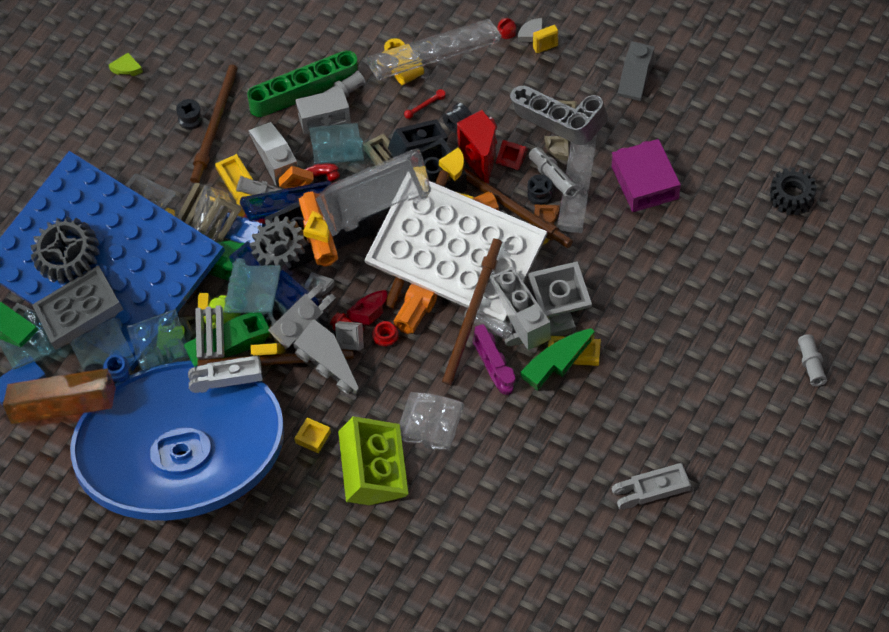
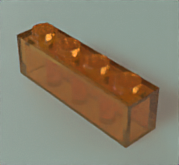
[3,368,116,424]

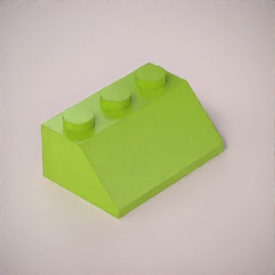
[338,416,408,505]

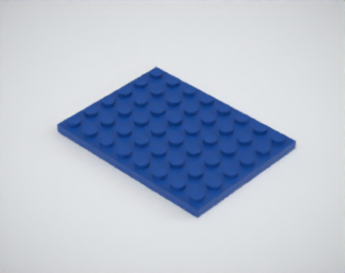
[0,151,225,371]

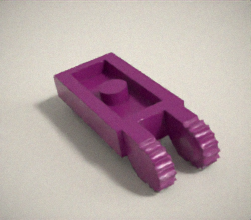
[472,324,516,395]

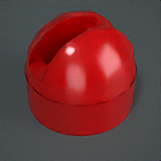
[497,18,516,39]

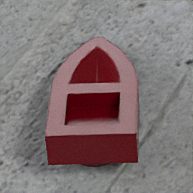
[347,290,387,325]

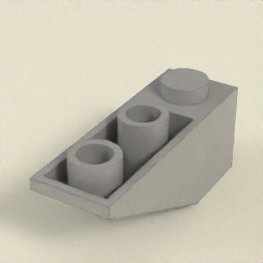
[490,267,551,350]
[294,319,359,396]

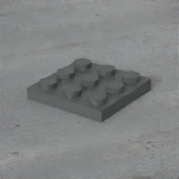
[32,265,124,350]

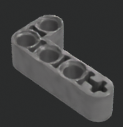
[510,86,608,145]

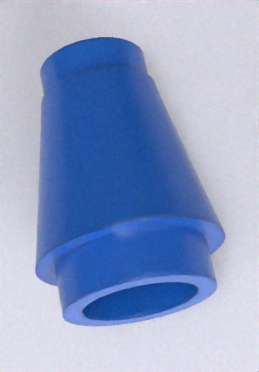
[103,354,130,383]

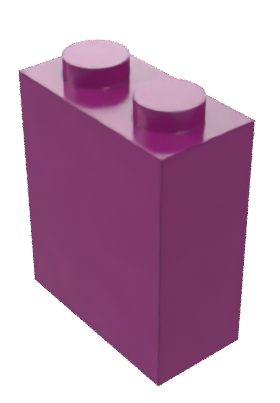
[611,139,681,212]

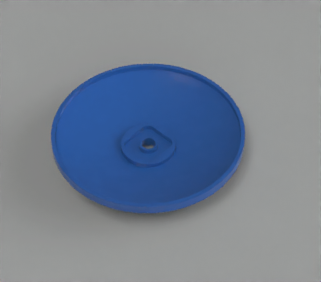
[70,361,284,521]

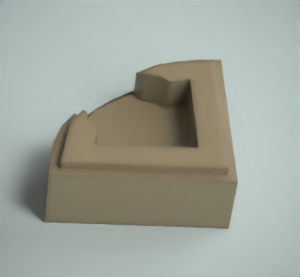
[544,136,569,161]

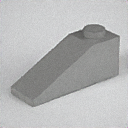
[248,122,298,187]

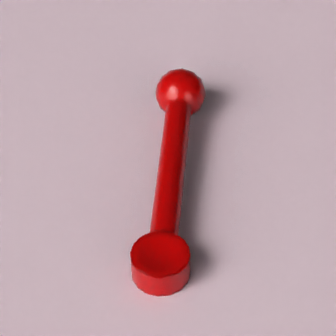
[404,89,446,119]

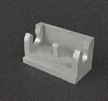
[296,88,351,135]

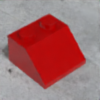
[457,110,497,183]

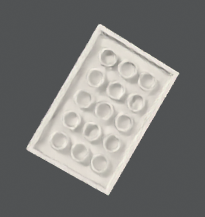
[365,172,547,323]

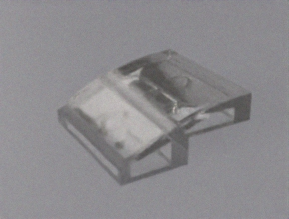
[399,392,464,450]

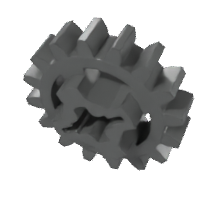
[250,216,307,271]

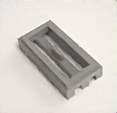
[195,305,224,360]

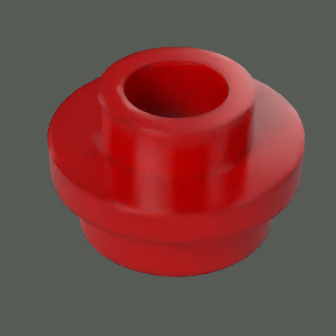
[372,321,398,346]

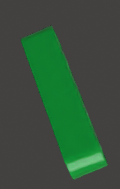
[247,50,358,117]

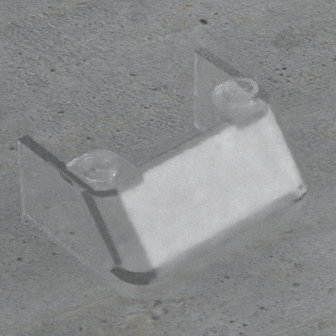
[316,148,431,236]

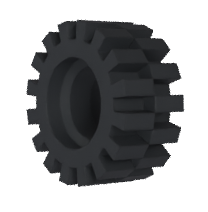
[770,167,817,215]

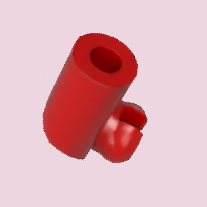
[304,163,340,181]

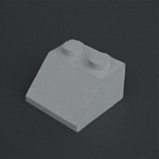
[528,261,592,318]

